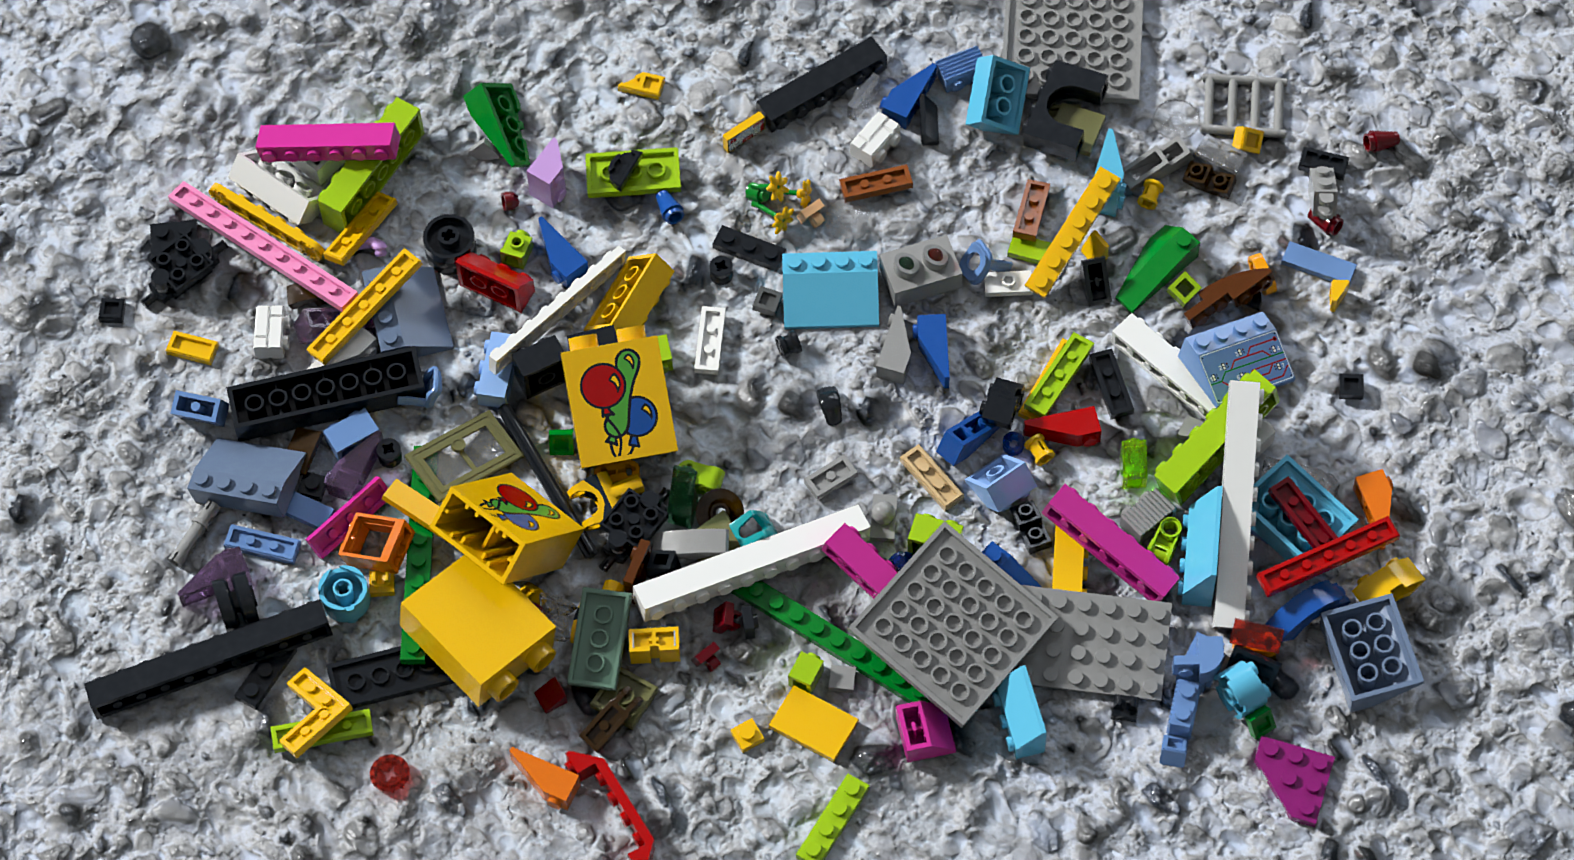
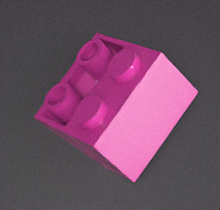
[896,701,956,763]

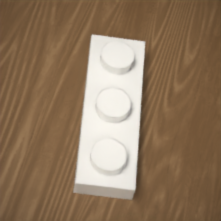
[694,306,726,375]

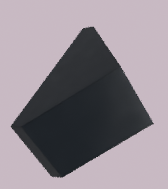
[1080,256,1112,307]

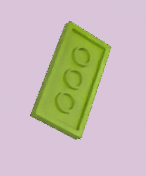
[585,147,681,198]

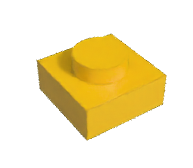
[730,718,765,753]

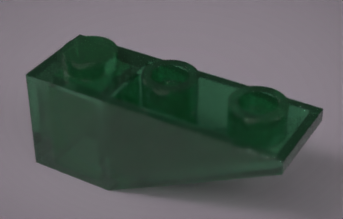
[667,465,700,529]

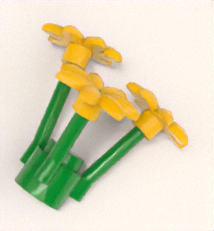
[746,171,812,234]

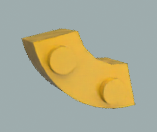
[1352,557,1426,602]

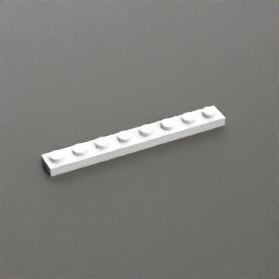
[489,246,626,375]

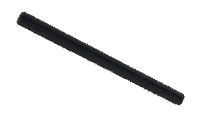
[498,403,597,559]

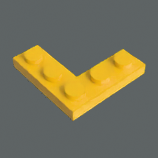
[279,667,353,758]

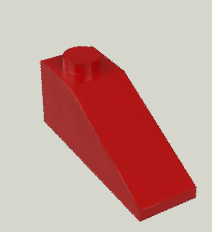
[1023,406,1102,447]

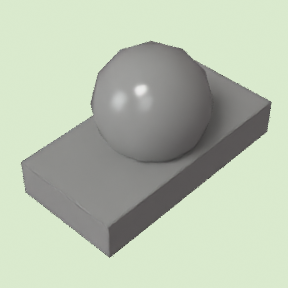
[870,494,898,543]

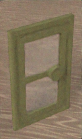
[405,410,524,503]

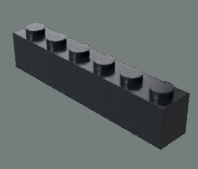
[756,36,887,133]

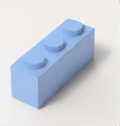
[474,331,515,408]

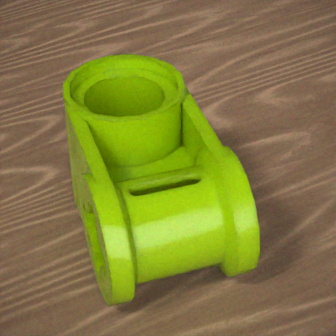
[677,460,725,495]
[1147,517,1182,566]

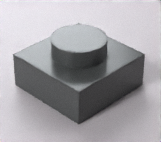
[752,286,783,317]

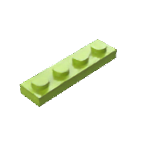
[1024,332,1094,417]
[271,709,374,753]
[796,774,869,860]

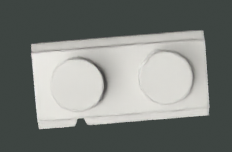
[850,112,901,168]
[253,306,291,359]

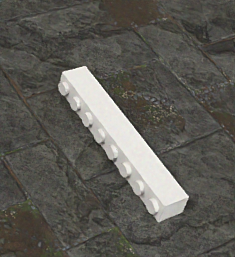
[1111,313,1276,460]

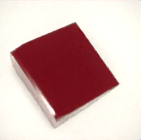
[534,677,568,714]

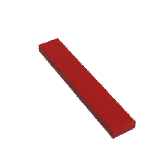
[1256,516,1400,598]

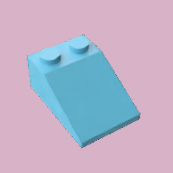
[1094,128,1127,217]

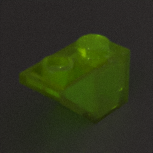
[1119,438,1148,489]

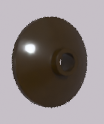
[696,488,744,526]

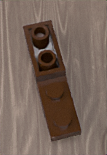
[1184,268,1275,329]

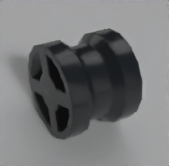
[709,256,733,285]
[775,330,802,359]
[376,438,402,468]

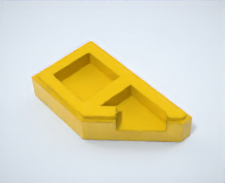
[618,72,665,100]

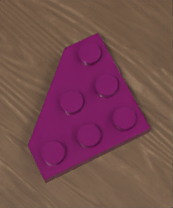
[1254,736,1335,828]

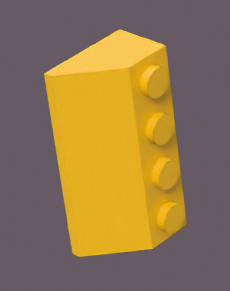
[583,253,675,336]

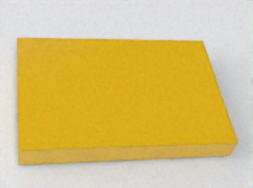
[769,685,859,763]

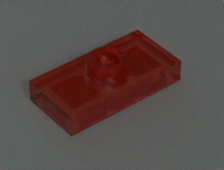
[1229,618,1284,654]

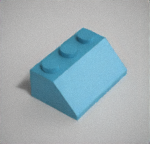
[965,55,1030,135]
[992,665,1047,759]

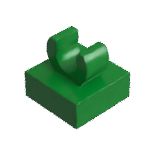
[549,429,574,455]
[1244,705,1276,740]

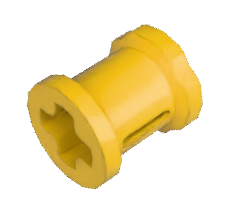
[1137,179,1164,210]
[1024,434,1055,466]

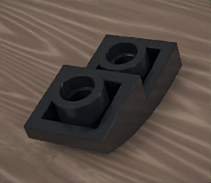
[1010,500,1052,555]

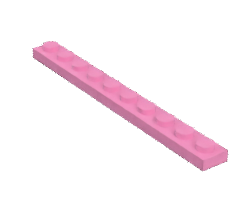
[168,181,358,312]

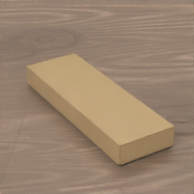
[900,444,964,512]

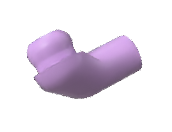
[358,237,387,257]

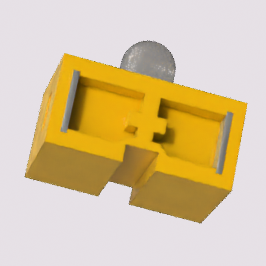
[629,620,681,664]

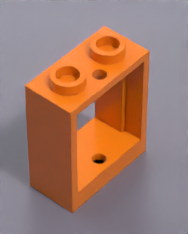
[338,512,415,574]

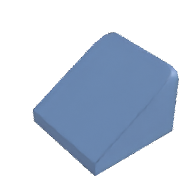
[1160,735,1188,768]

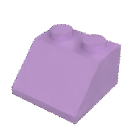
[526,137,567,208]

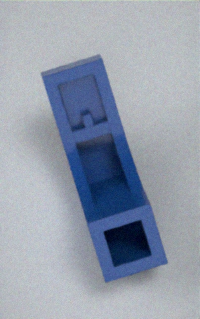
[1265,579,1351,643]

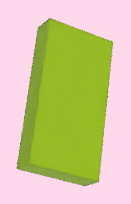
[1007,237,1051,264]

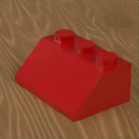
[455,252,535,313]

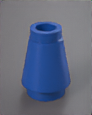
[656,190,684,224]

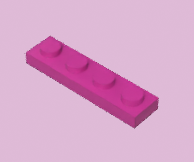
[305,476,388,559]

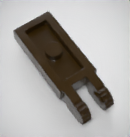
[579,686,644,754]

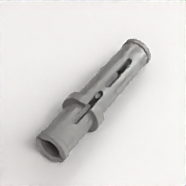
[168,500,221,568]

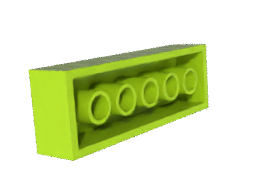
[318,97,425,233]
[1154,369,1280,507]

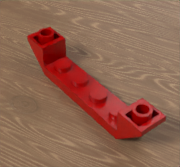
[564,751,655,860]

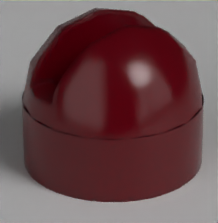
[501,192,520,211]

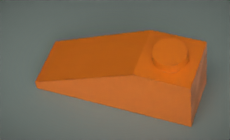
[1353,469,1393,550]
[509,747,581,811]

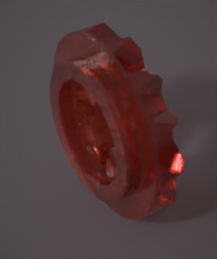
[370,754,410,793]

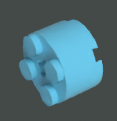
[318,565,371,623]
[1214,661,1271,719]

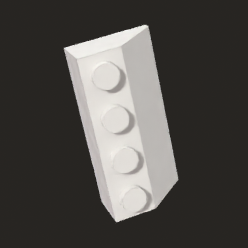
[228,150,324,225]

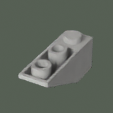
[873,306,911,385]

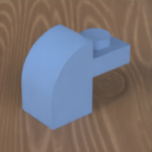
[1172,636,1224,683]

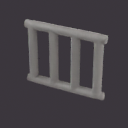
[1200,74,1288,138]

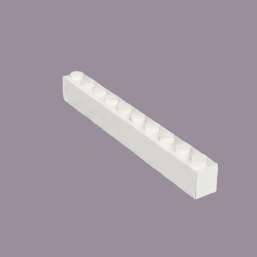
[1212,380,1264,630]
[633,505,871,622]

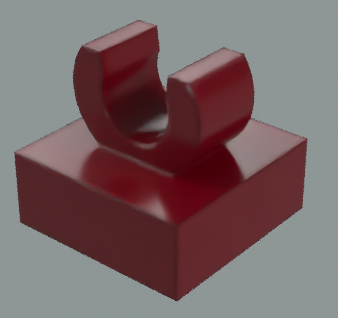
[712,601,741,634]
[691,642,721,672]

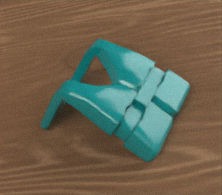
[729,510,778,547]

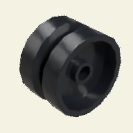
[423,214,477,275]
[211,571,260,632]

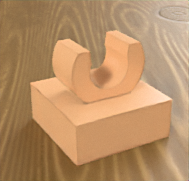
[796,199,825,229]

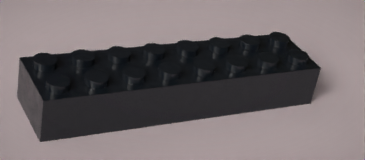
[226,346,426,441]

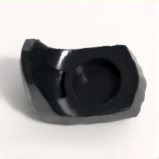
[816,386,842,426]

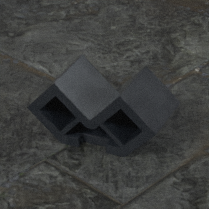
[979,377,1025,430]

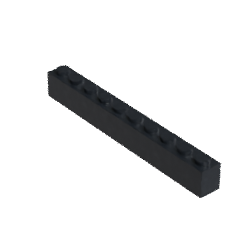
[84,599,333,720]

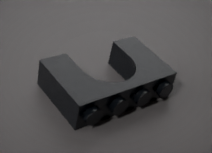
[1021,60,1109,161]

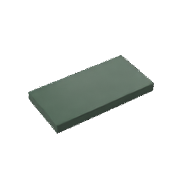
[567,587,633,692]

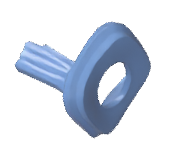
[959,239,1013,285]
[397,366,442,409]

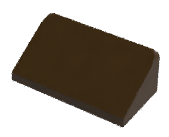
[287,427,324,475]

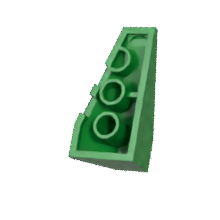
[463,83,530,167]
[1115,225,1200,314]

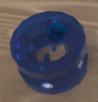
[1003,431,1025,456]

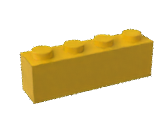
[1052,524,1089,593]

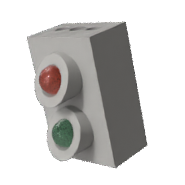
[880,235,962,307]

